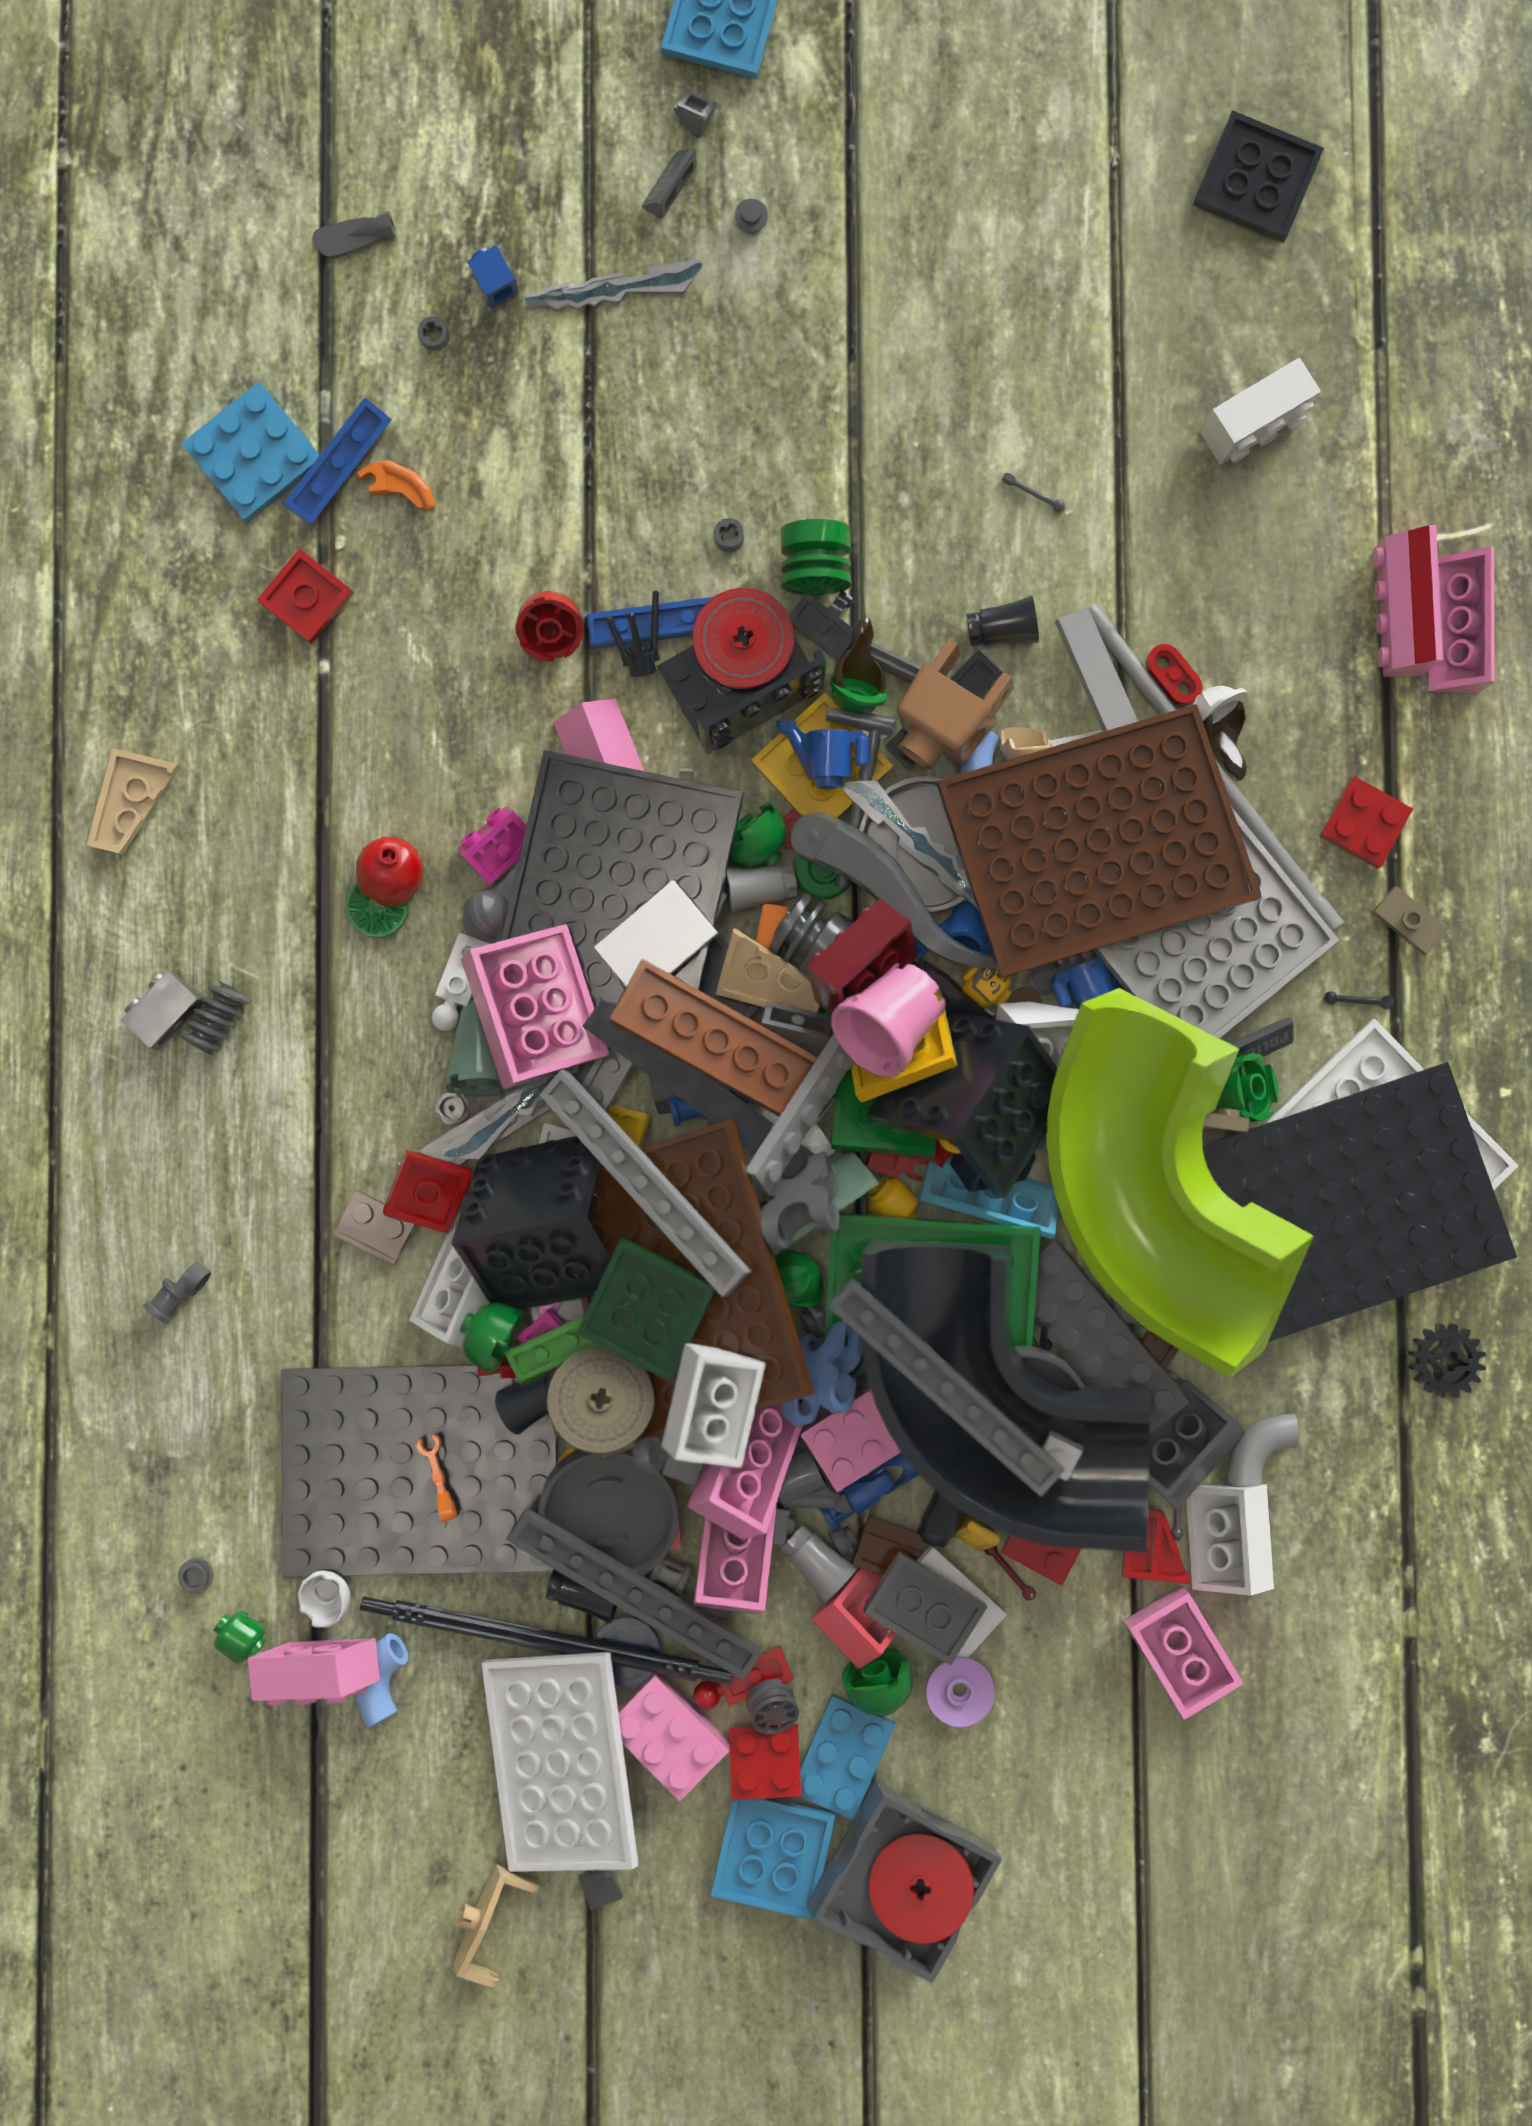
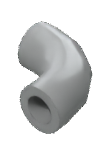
[1228,1414,1299,1486]

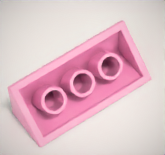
[1429,547,1494,693]
[553,698,644,771]

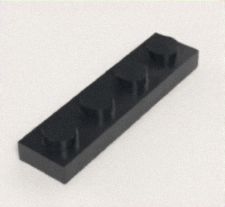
[885,649,1003,771]

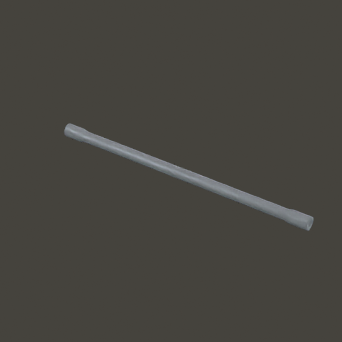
[1088,603,1343,931]

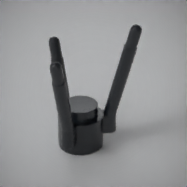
[606,590,660,677]

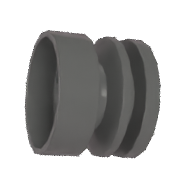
[769,892,854,976]

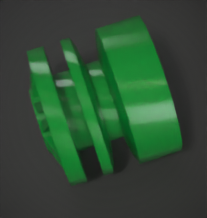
[781,519,851,595]

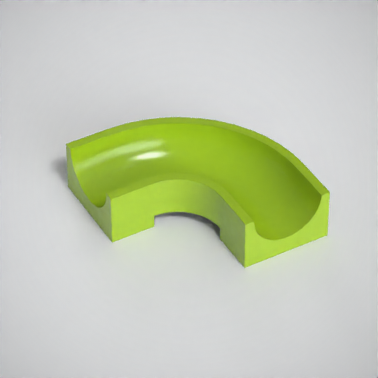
[1047,988,1314,1378]

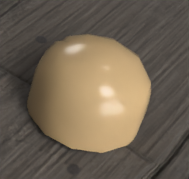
[1000,727,1051,761]

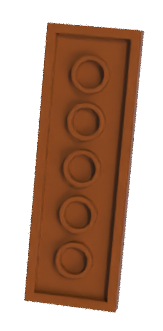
[608,959,818,1117]

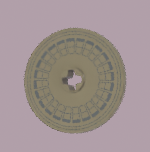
[547,1347,654,1454]

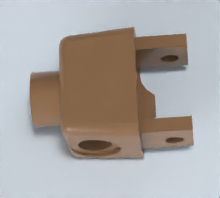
[897,638,1014,770]

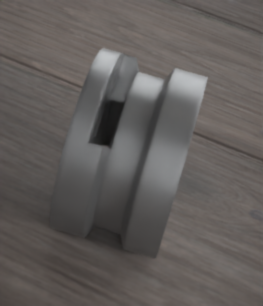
[745,1679,799,1734]

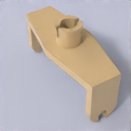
[453,1864,541,1987]

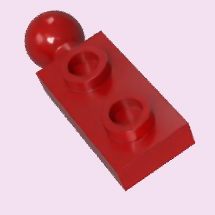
[693,1645,793,1709]

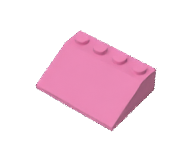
[461,924,610,1090]

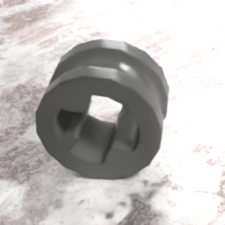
[418,317,450,350]
[714,518,744,552]

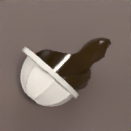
[1194,686,1248,781]

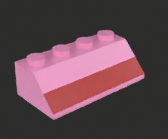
[1372,525,1443,677]

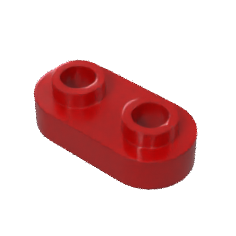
[1146,644,1202,706]

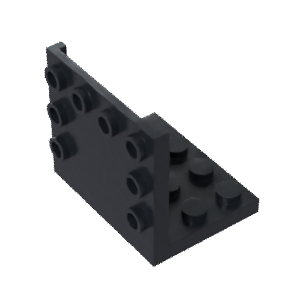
[657,631,827,755]
[866,1011,1058,1199]
[451,1136,611,1310]

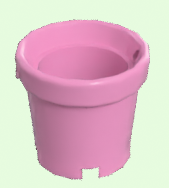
[831,963,945,1077]

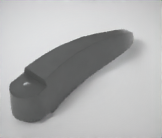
[790,812,996,969]

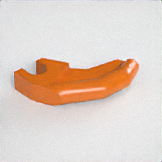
[357,460,435,511]

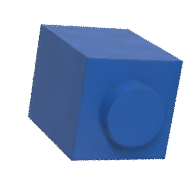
[467,245,519,308]

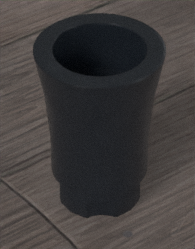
[966,596,1039,647]
[495,1369,558,1435]
[917,1489,967,1548]
[546,1569,618,1624]

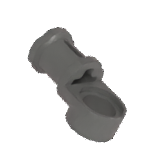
[143,1262,211,1324]

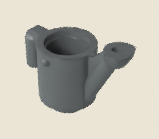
[776,1436,853,1514]

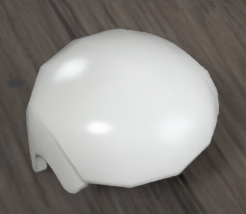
[298,1570,351,1627]

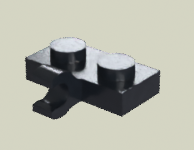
[789,590,853,661]

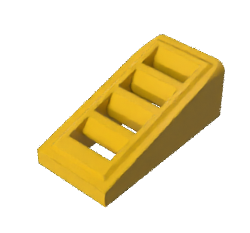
[955,1515,1000,1550]

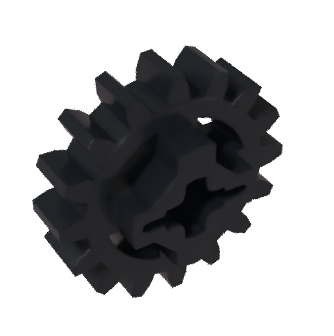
[1408,1323,1486,1398]

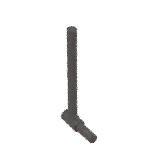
[826,707,896,889]

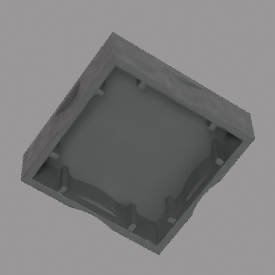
[806,1781,1002,1983]

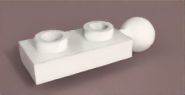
[432,933,490,1031]

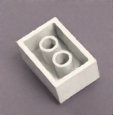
[1200,357,1321,466]

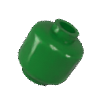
[213,1611,267,1663]

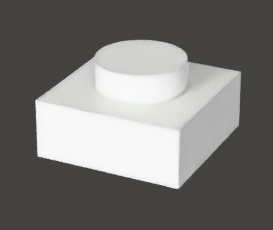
[1042,1431,1083,1481]

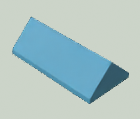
[918,1155,1059,1239]

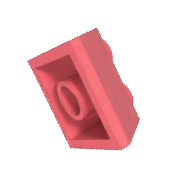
[811,1567,897,1669]

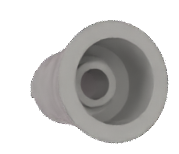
[724,865,797,914]
[781,1525,858,1603]

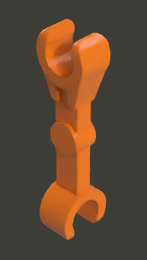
[417,1434,457,1522]

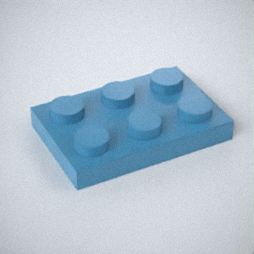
[800,1694,895,1820]

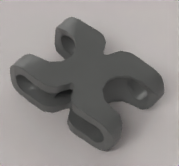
[761,1151,839,1252]

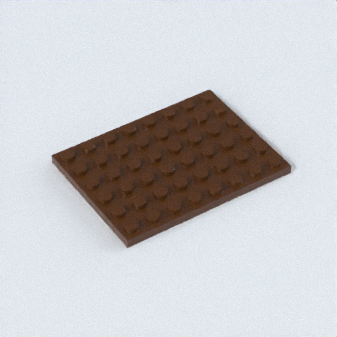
[937,704,1262,979]
[580,1119,814,1444]

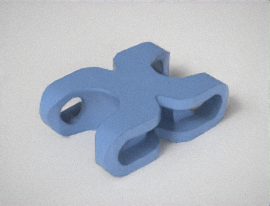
[783,1320,862,1427]

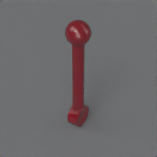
[984,1546,1036,1601]

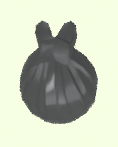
[463,890,508,944]

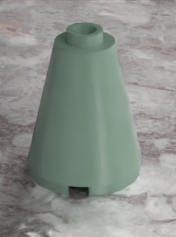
[445,1000,514,1097]

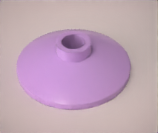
[926,1657,995,1727]

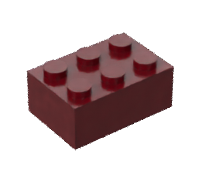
[806,898,917,1015]

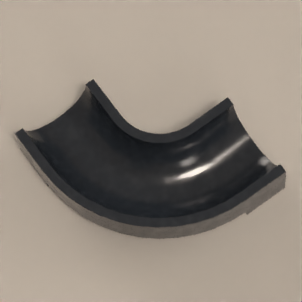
[861,1240,1151,1553]

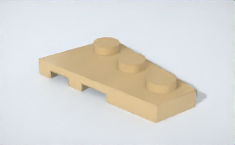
[86,748,181,855]
[716,928,819,1013]

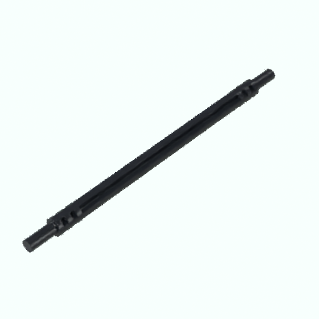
[360,1596,733,1685]

